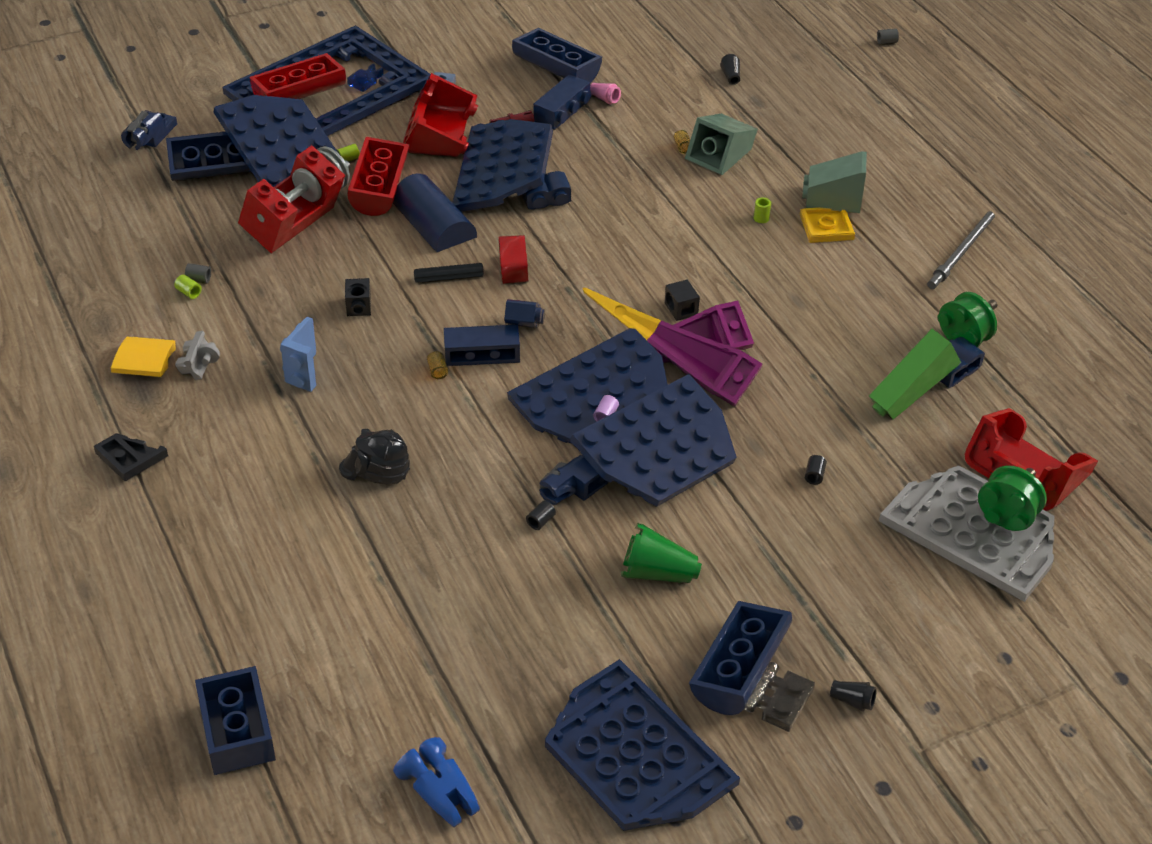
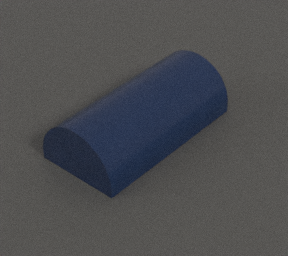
[512,28,602,83]
[166,131,251,181]
[393,173,477,252]
[689,601,792,715]

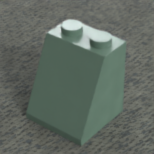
[685,113,758,175]
[802,151,867,213]

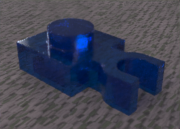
[347,63,384,92]

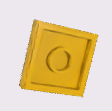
[800,207,855,243]

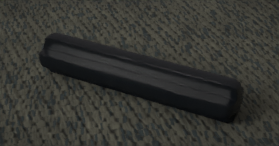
[413,263,484,283]

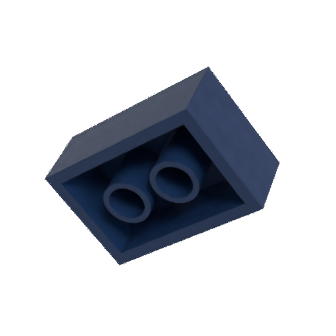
[195,666,276,775]

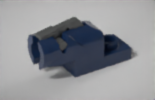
[121,110,177,150]
[539,455,609,505]

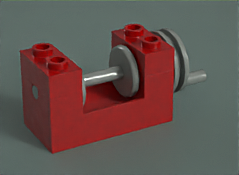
[238,145,350,254]

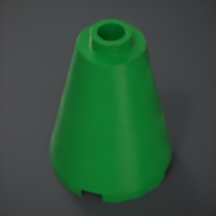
[621,523,702,583]

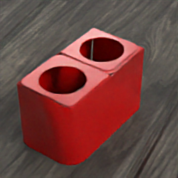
[498,235,529,284]

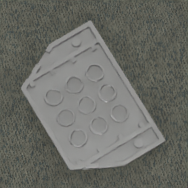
[879,465,1054,602]

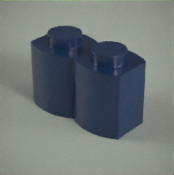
[522,171,571,210]
[504,299,545,328]
[940,337,985,388]

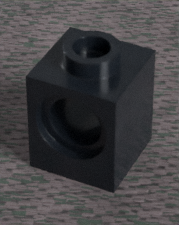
[345,278,371,316]
[664,279,700,321]

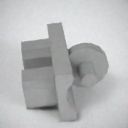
[175,330,220,380]

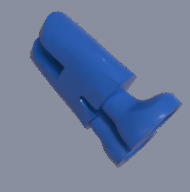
[393,737,480,827]

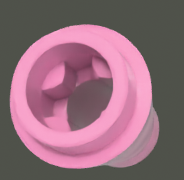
[590,82,621,104]

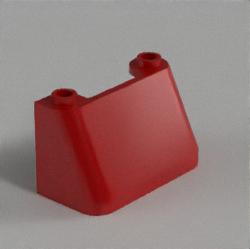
[403,73,478,157]
[964,408,1098,511]

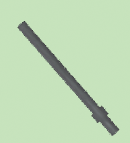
[927,211,995,289]

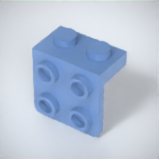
[280,317,316,392]

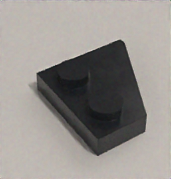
[94,433,168,481]

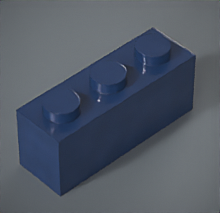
[533,74,591,130]
[444,325,520,366]

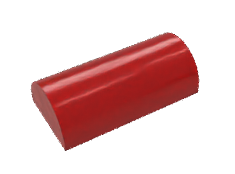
[249,53,346,99]
[347,137,409,216]

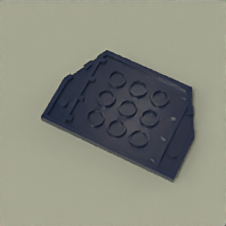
[213,95,337,187]
[452,119,553,212]
[507,328,668,447]
[570,374,737,507]
[545,659,740,831]

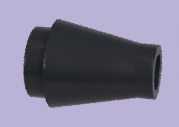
[720,54,740,85]
[830,680,877,711]

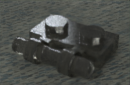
[744,662,815,732]

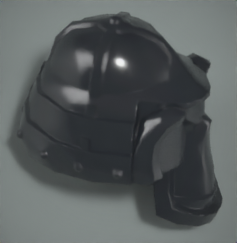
[339,429,410,485]

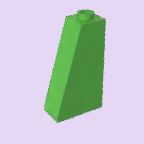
[869,329,961,420]

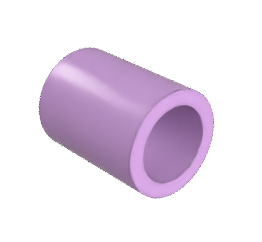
[593,395,619,421]

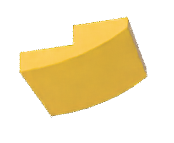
[111,336,176,377]

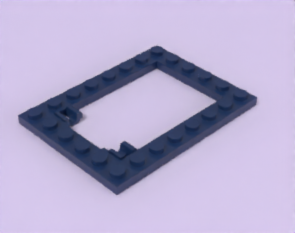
[222,25,430,136]

